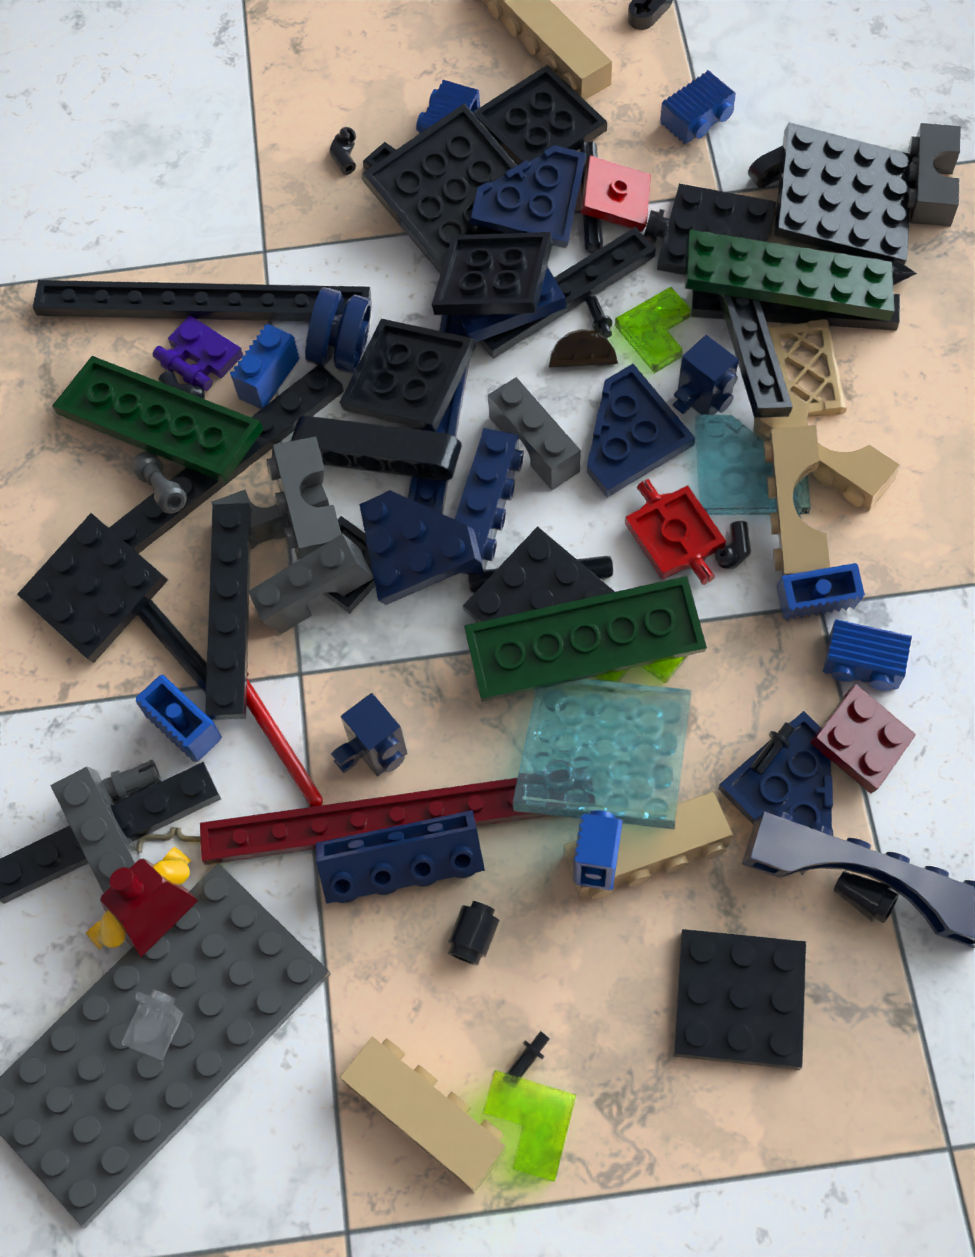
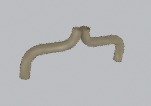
[136,827,201,853]

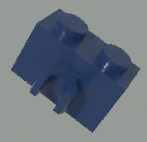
[672,334,739,420]
[331,693,408,777]

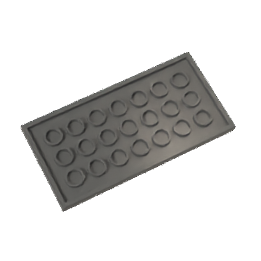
[0,863,331,1227]

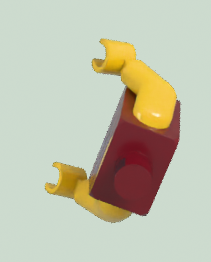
[85,846,198,957]

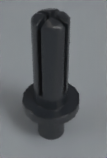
[586,296,612,338]
[751,722,795,775]
[502,1031,550,1089]

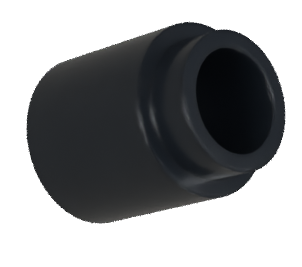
[448,901,500,966]

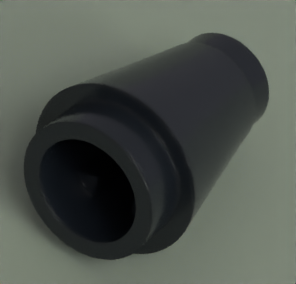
[833,870,899,923]

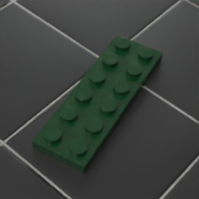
[685,230,895,321]
[52,356,263,483]
[464,576,707,702]

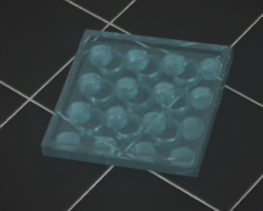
[513,679,692,829]

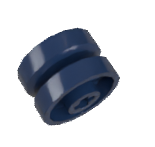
[305,287,372,374]

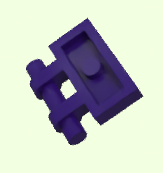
[152,315,243,391]

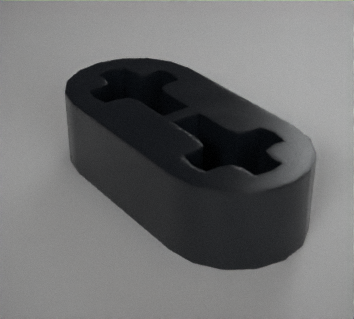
[628,0,673,30]
[748,145,783,188]

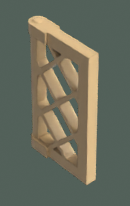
[768,320,847,417]

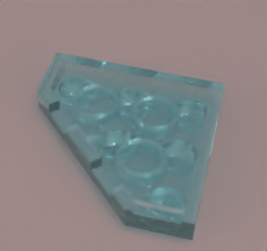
[695,415,811,515]

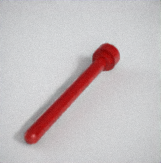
[247,667,323,807]

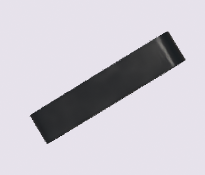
[291,416,462,481]

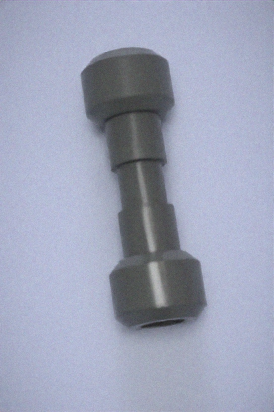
[132,451,187,513]

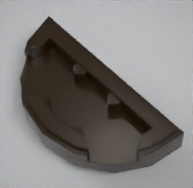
[549,329,618,368]

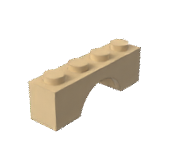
[753,390,900,511]
[763,425,830,576]

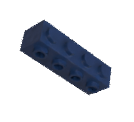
[455,428,524,576]
[316,810,485,904]

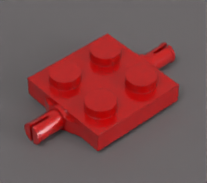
[625,479,726,585]

